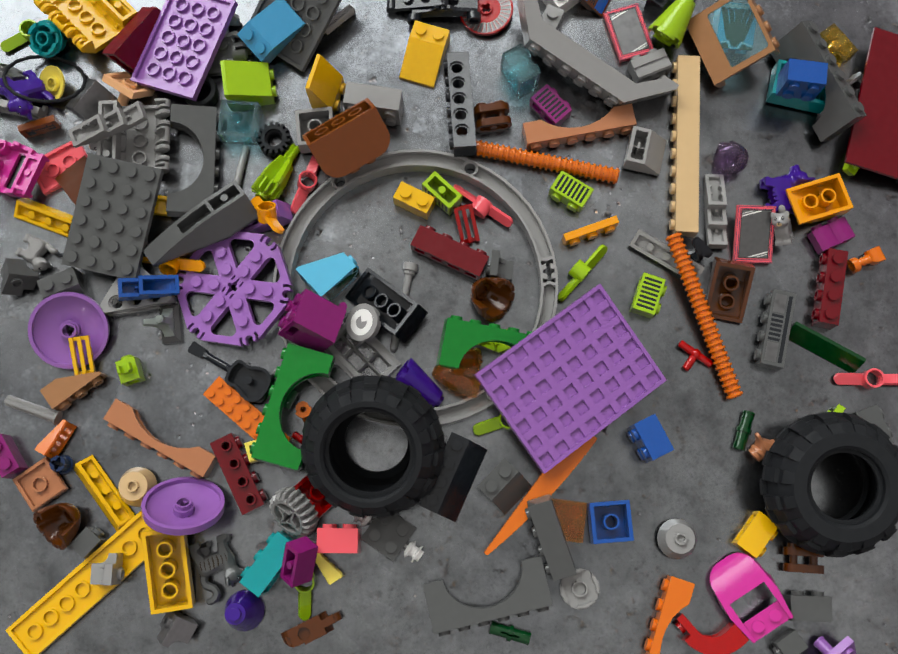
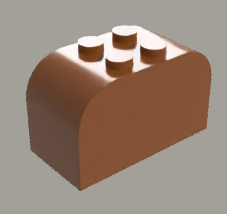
[302,98,390,178]

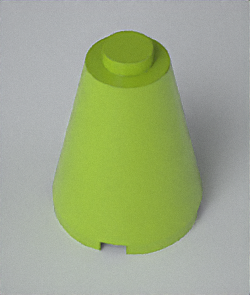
[648,0,696,49]

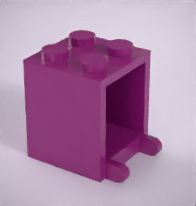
[278,289,347,352]

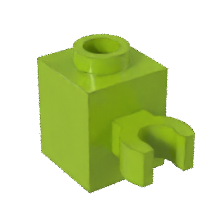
[115,355,146,386]

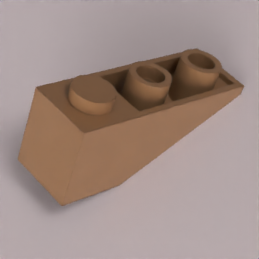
[40,371,107,411]

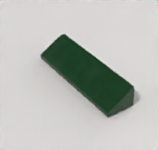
[789,322,866,373]

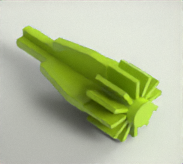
[251,143,300,201]

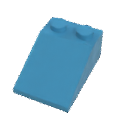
[237,0,306,63]

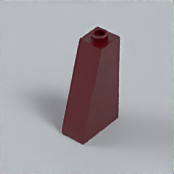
[102,6,161,74]

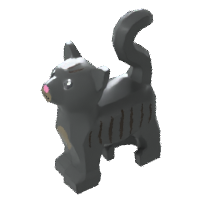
[189,533,244,605]

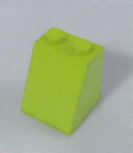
[220,60,278,110]

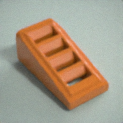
[34,419,77,459]

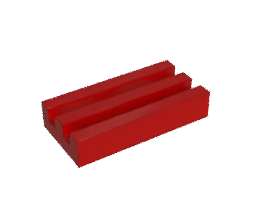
[453,203,480,243]

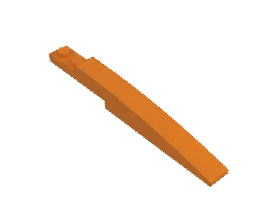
[484,436,598,555]

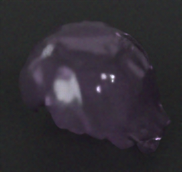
[714,141,749,176]

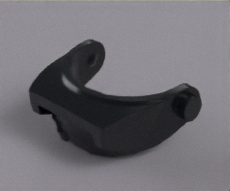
[681,236,713,261]

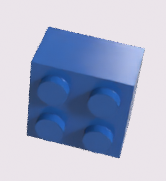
[776,58,828,101]
[627,414,674,463]
[586,500,634,544]

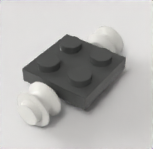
[353,513,424,563]

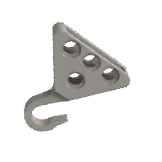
[99,242,177,317]

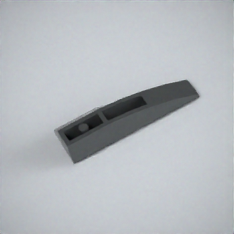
[143,180,258,267]

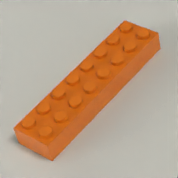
[203,376,293,443]

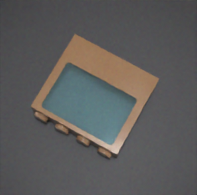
[687,0,780,88]

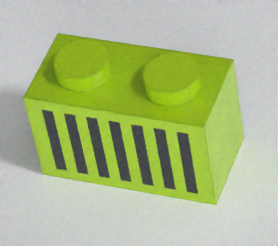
[549,170,594,213]
[422,171,462,216]
[629,272,667,319]

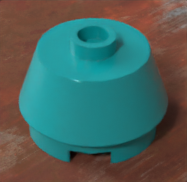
[28,20,67,58]

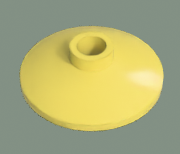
[39,65,65,100]

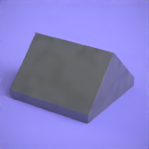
[65,78,117,120]

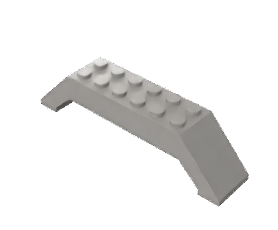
[517,0,679,108]

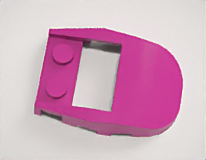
[0,140,50,198]
[709,552,794,643]

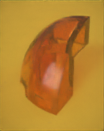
[431,347,483,398]

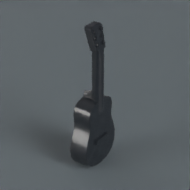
[188,341,274,403]

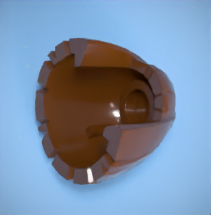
[471,277,515,322]
[33,503,81,550]

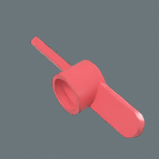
[290,155,320,214]
[453,184,513,227]
[833,368,898,390]

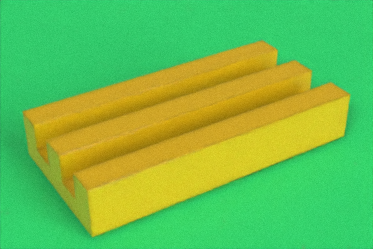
[68,335,96,375]

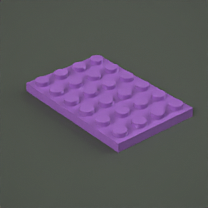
[130,0,238,101]

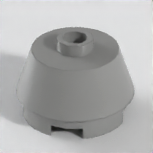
[657,518,697,559]

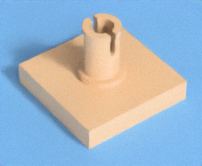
[102,71,155,106]

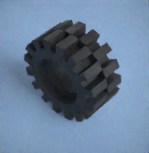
[257,122,293,158]

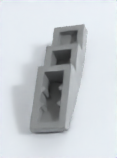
[68,101,148,148]
[704,174,728,249]

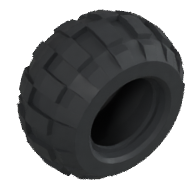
[301,375,445,518]
[760,412,898,557]

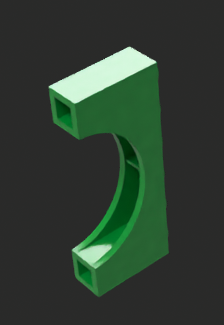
[436,315,532,370]
[250,343,335,472]

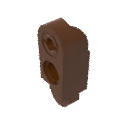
[281,611,343,647]

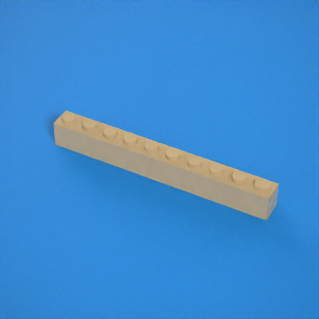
[669,55,700,238]

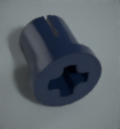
[49,455,74,475]

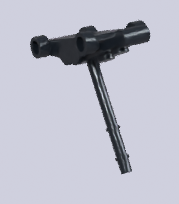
[386,0,481,26]

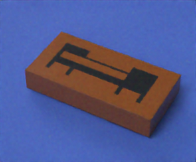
[17,115,62,139]

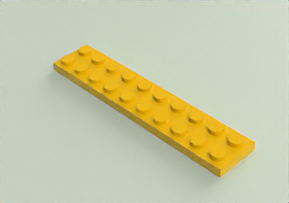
[5,511,150,654]

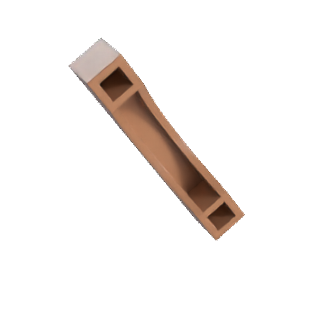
[522,104,637,151]
[103,399,218,479]

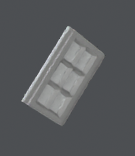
[325,322,401,378]

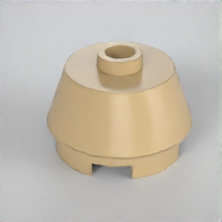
[118,467,157,507]

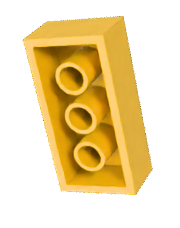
[141,528,195,615]

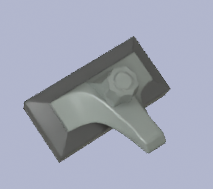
[143,304,183,345]

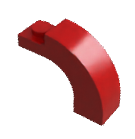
[673,612,749,654]

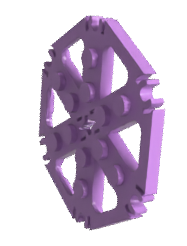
[177,231,294,347]

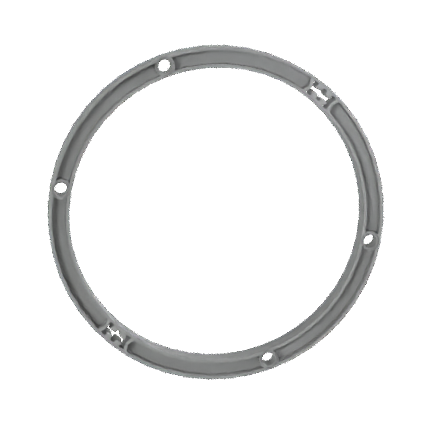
[273,149,558,428]

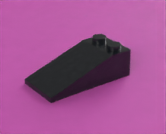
[345,268,428,343]

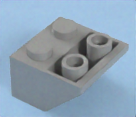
[623,126,667,176]

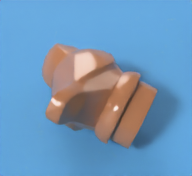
[748,432,775,462]

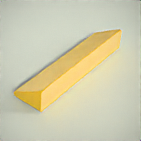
[14,198,73,237]
[74,454,135,531]

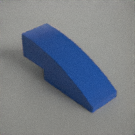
[118,275,180,301]

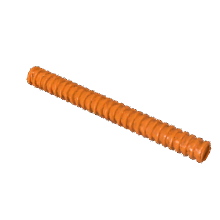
[476,139,620,184]
[665,232,743,399]

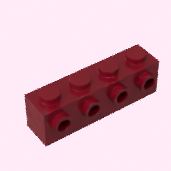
[410,225,489,280]
[811,248,848,330]
[210,433,268,515]

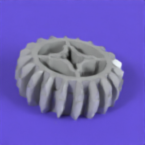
[269,486,319,539]

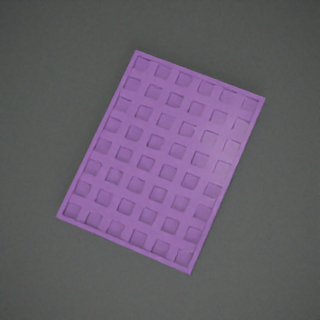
[474,284,667,474]

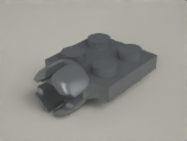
[207,36,252,77]

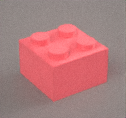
[316,524,362,553]

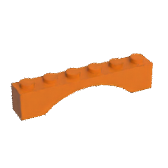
[644,575,695,654]

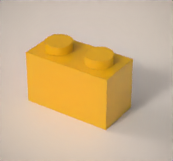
[393,181,436,220]
[732,511,778,558]

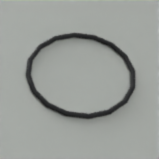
[2,55,87,104]

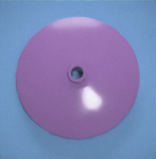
[28,292,110,369]
[141,477,225,536]

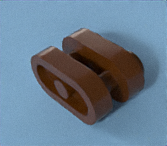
[473,100,512,133]
[783,543,824,574]

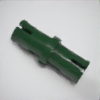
[732,410,755,451]
[489,621,531,645]

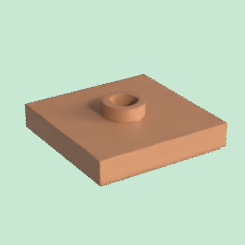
[12,457,69,512]

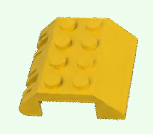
[34,0,137,53]

